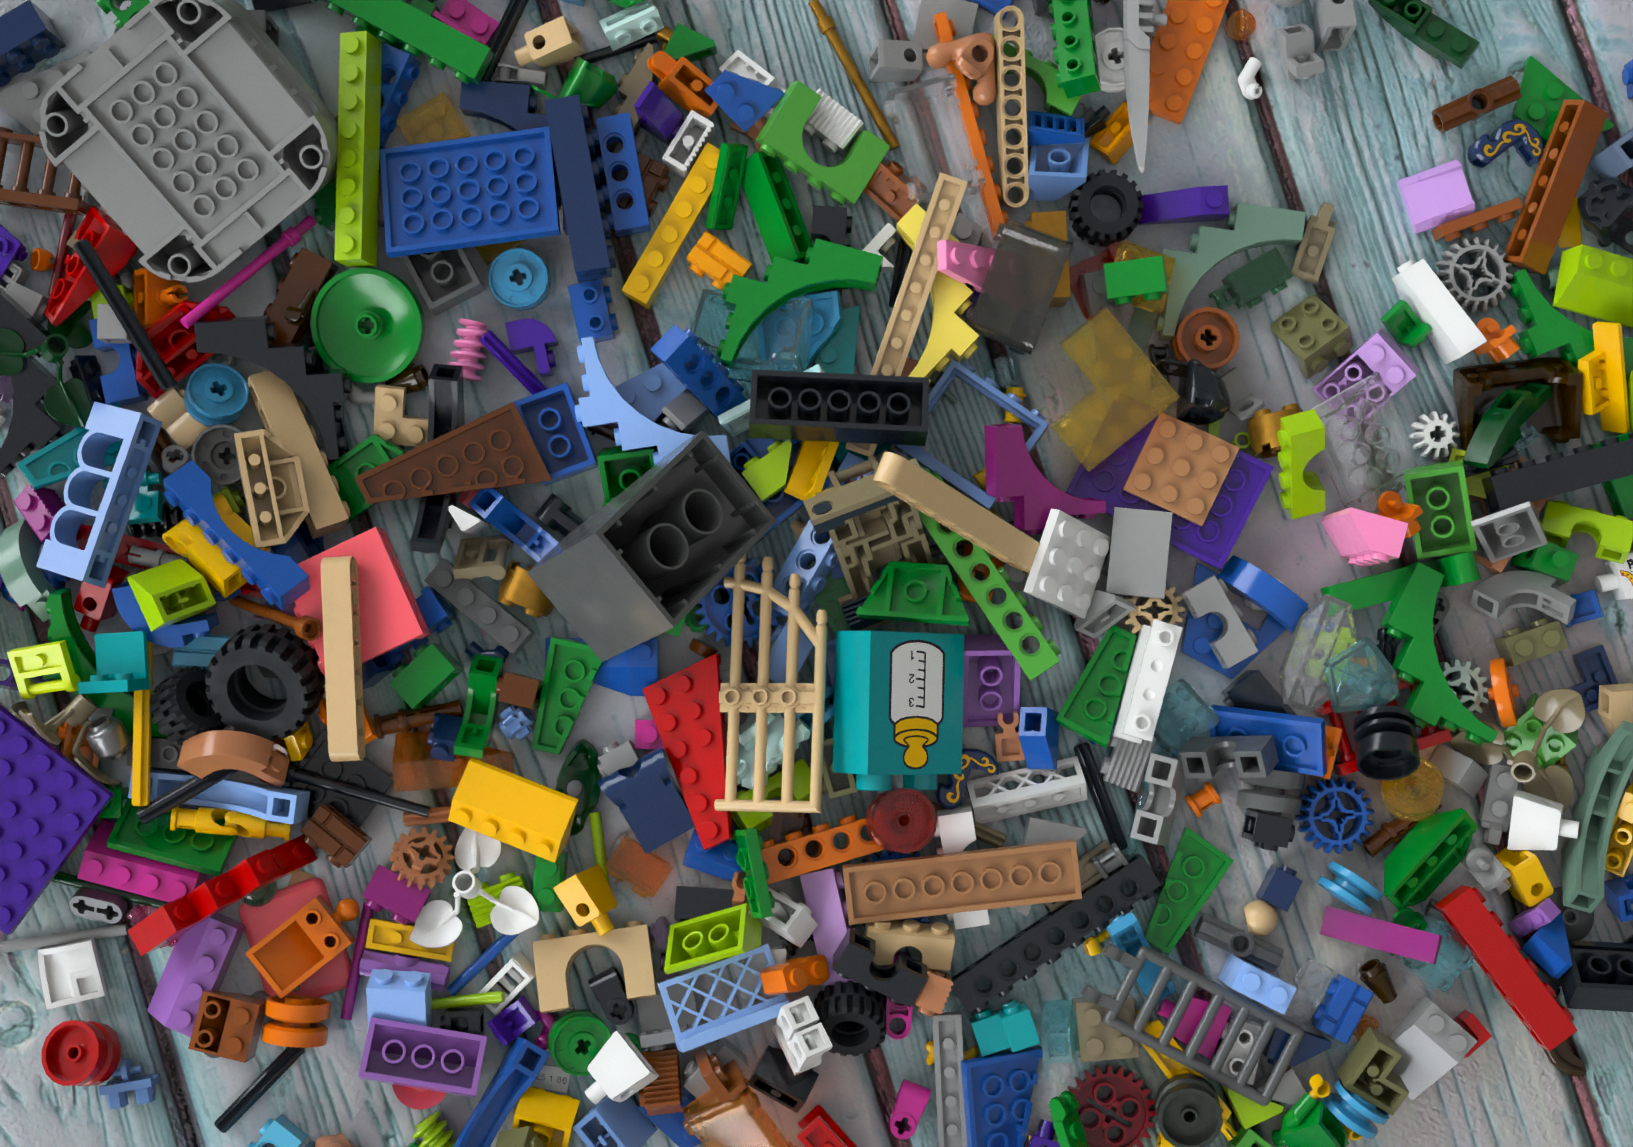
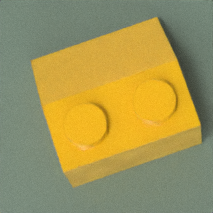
[512,1087,580,1147]

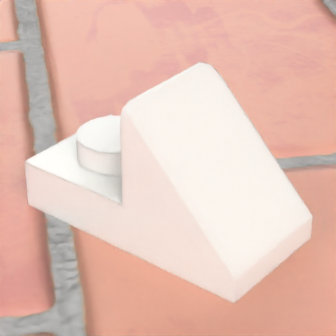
[862,223,897,273]

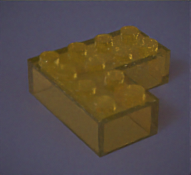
[1050,306,1180,472]

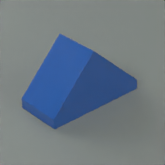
[1522,913,1572,979]

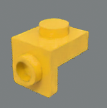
[283,721,314,761]

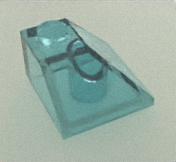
[1324,636,1400,713]

